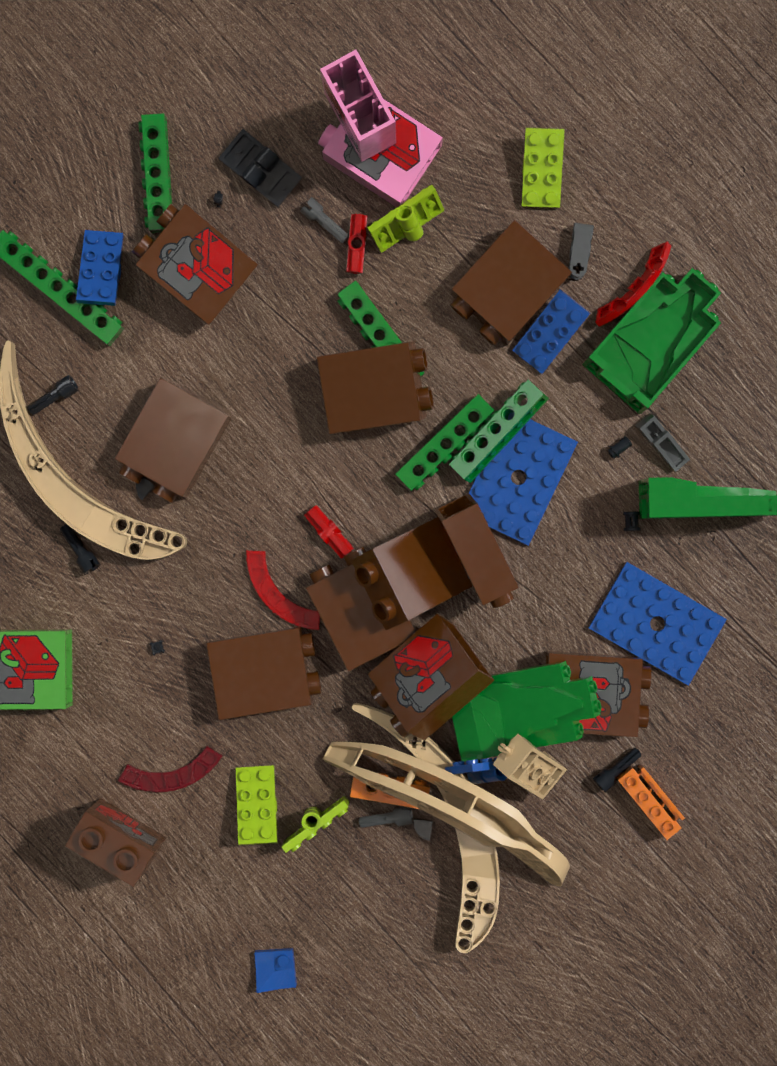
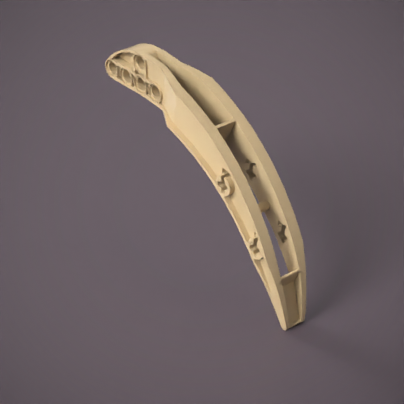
[0,341,187,560]
[352,703,500,953]
[322,742,570,887]

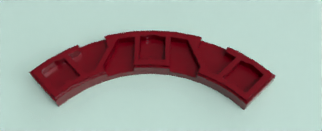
[118,746,223,792]

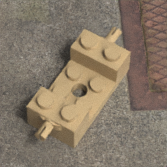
[493,733,567,799]

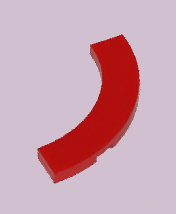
[595,241,671,327]
[246,550,320,630]

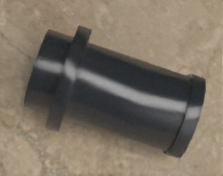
[607,436,632,459]

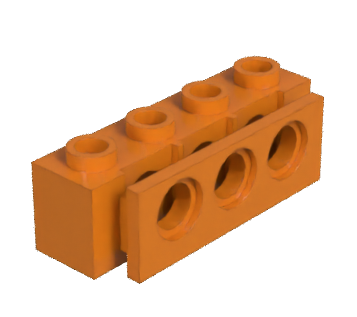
[616,764,685,840]
[350,773,430,809]

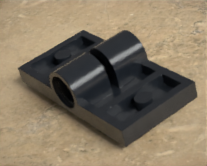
[219,129,302,208]

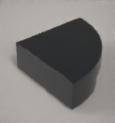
[136,477,155,500]
[413,818,433,841]

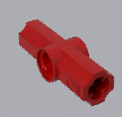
[346,214,368,274]
[304,505,354,559]

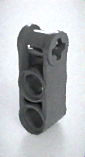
[568,223,594,280]

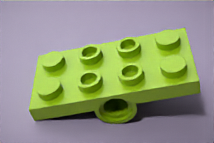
[521,128,565,208]
[367,185,445,253]
[236,765,278,846]
[281,795,349,853]

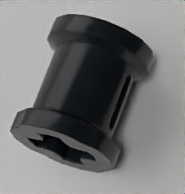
[623,511,641,531]

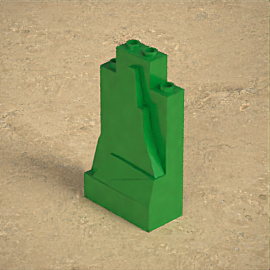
[582,268,721,415]
[638,477,777,519]
[452,661,601,762]

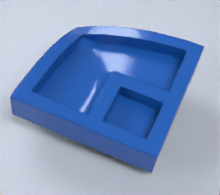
[254,948,297,993]

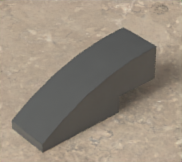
[635,413,690,472]

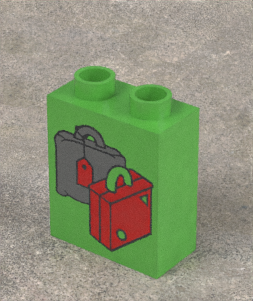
[0,629,73,709]

